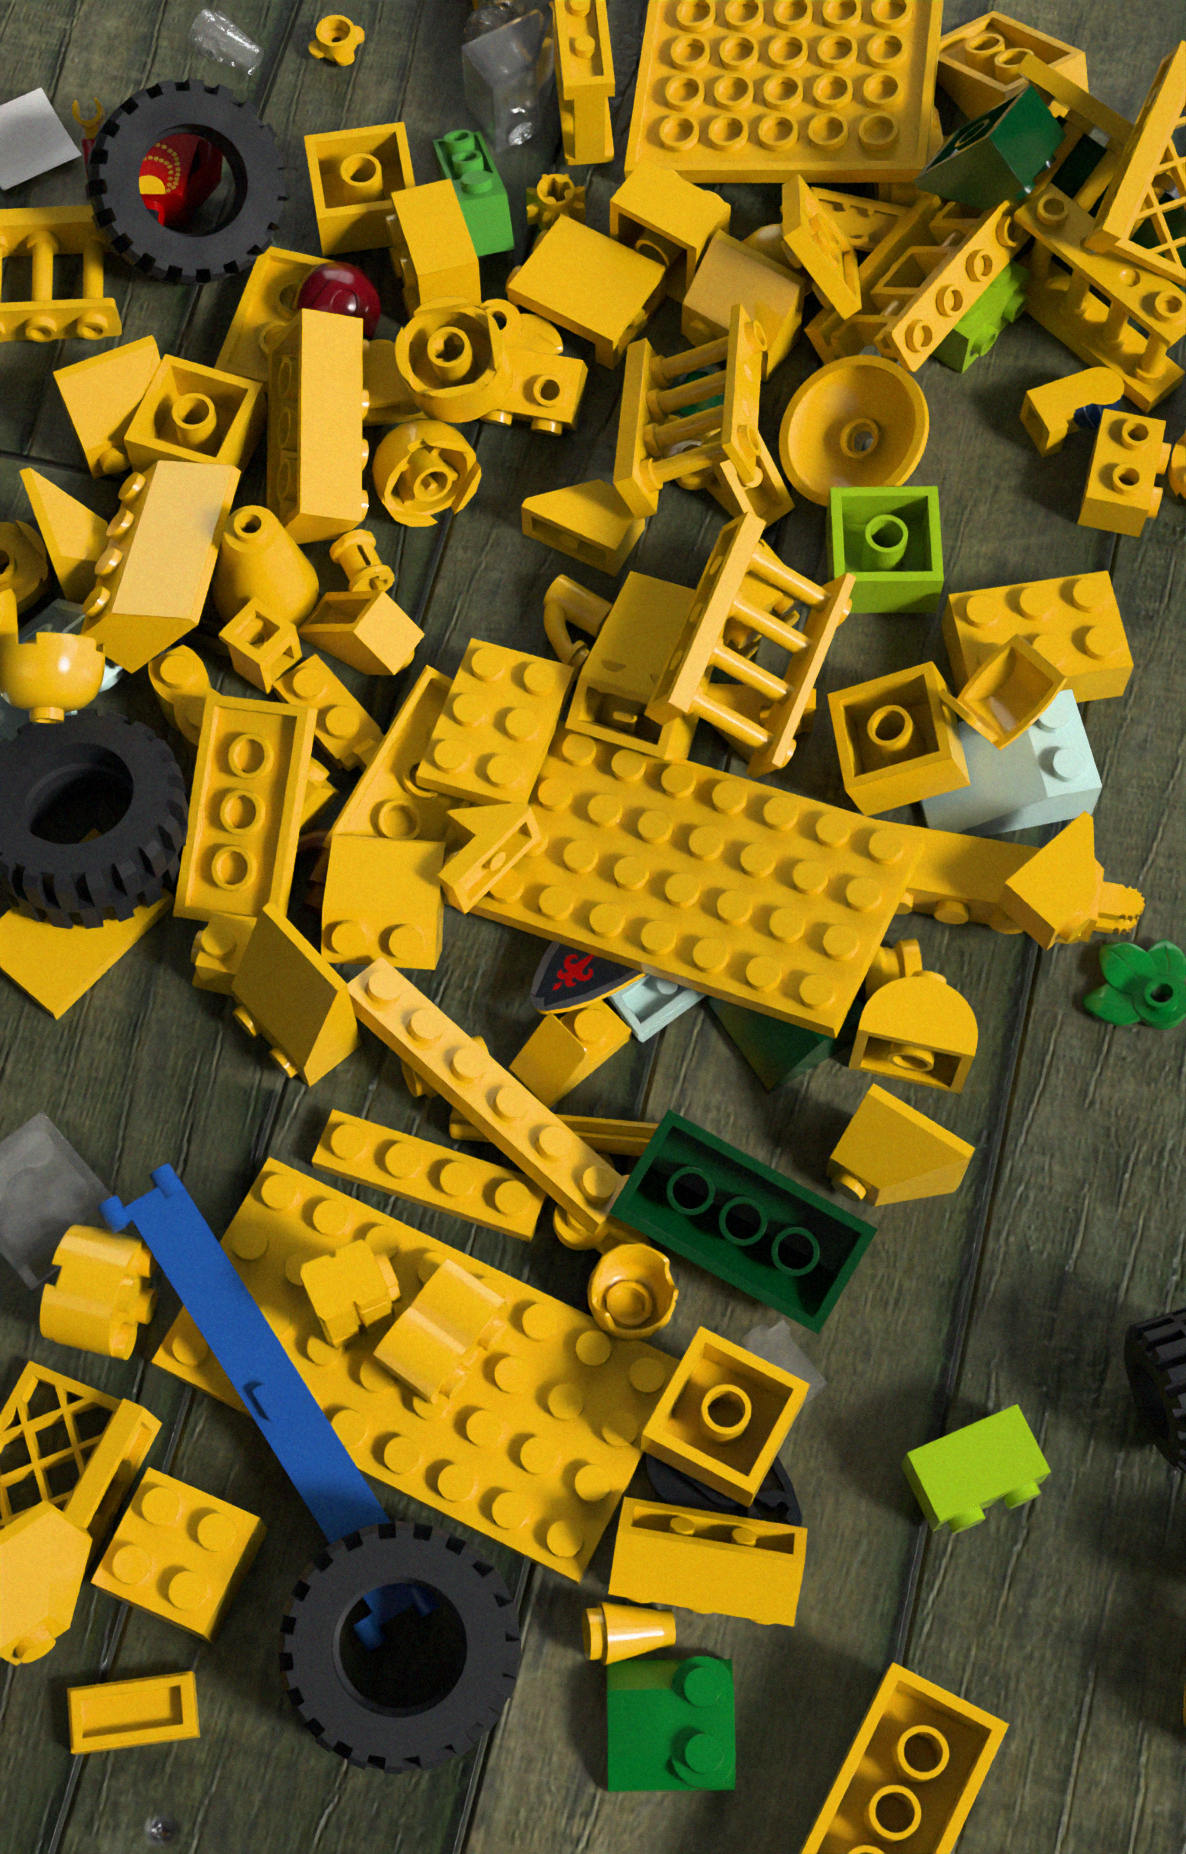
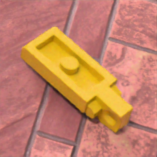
[273,654,385,773]

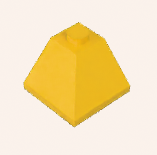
[52,335,161,479]
[19,467,110,605]
[825,1083,975,1206]
[0,1499,93,1666]

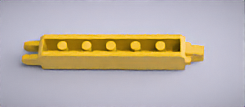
[879,820,1145,944]

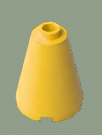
[212,505,319,631]

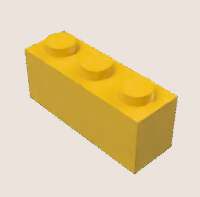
[608,1497,808,1627]

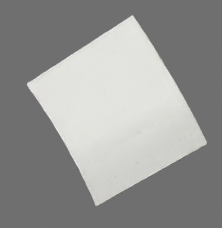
[0,88,82,191]

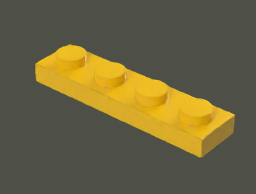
[311,1109,549,1243]

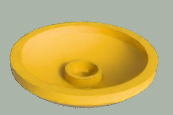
[779,355,929,508]

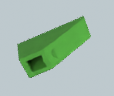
[432,130,515,257]

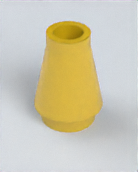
[582,1601,676,1665]

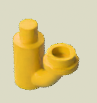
[543,574,613,681]

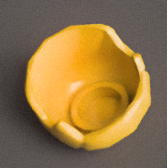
[587,1242,679,1341]

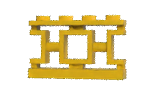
[804,194,1031,372]

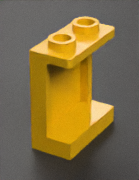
[505,214,667,370]

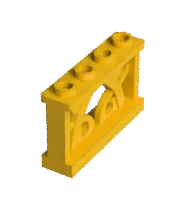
[549,0,615,165]

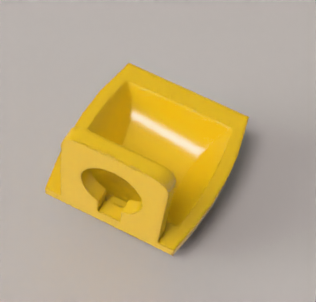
[937,633,1068,751]

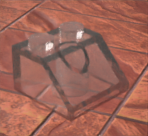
[461,3,555,153]

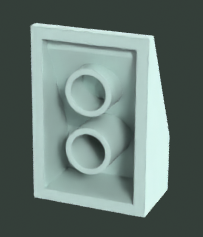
[919,689,1102,837]

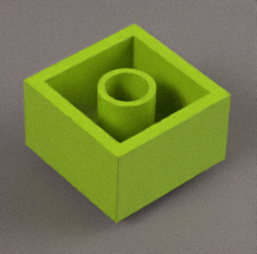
[825,486,944,613]

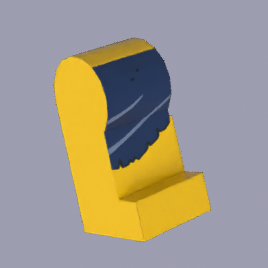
[1020,367,1124,458]

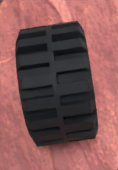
[1124,1307,1186,1474]

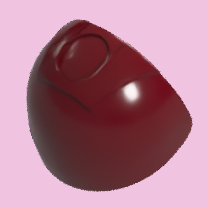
[290,262,381,340]

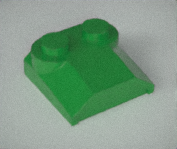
[607,1656,736,1792]

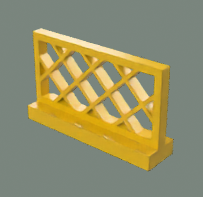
[1084,40,1186,288]
[0,1361,162,1580]

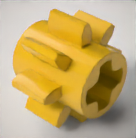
[526,173,586,231]

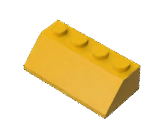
[266,308,369,544]
[80,460,241,674]

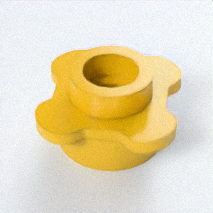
[309,15,365,66]

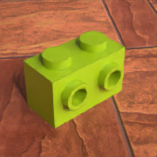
[931,259,1031,375]
[901,1404,1051,1534]

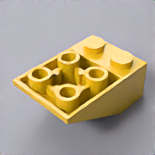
[565,571,727,760]

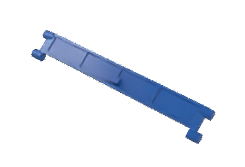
[97,1163,441,1653]

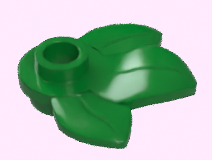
[1082,939,1186,1030]

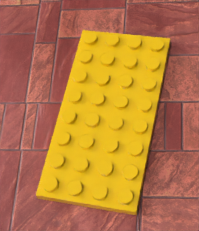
[444,720,926,1039]
[151,1157,681,1586]

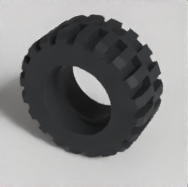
[85,78,290,286]
[0,709,190,929]
[276,1522,521,1774]

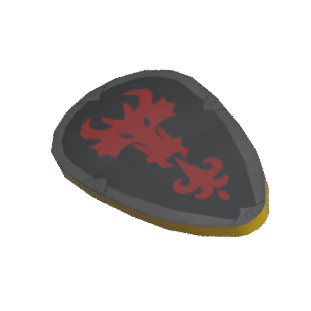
[530,941,647,1015]

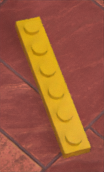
[347,956,627,1235]

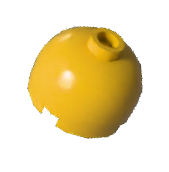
[372,419,482,527]
[0,632,106,724]

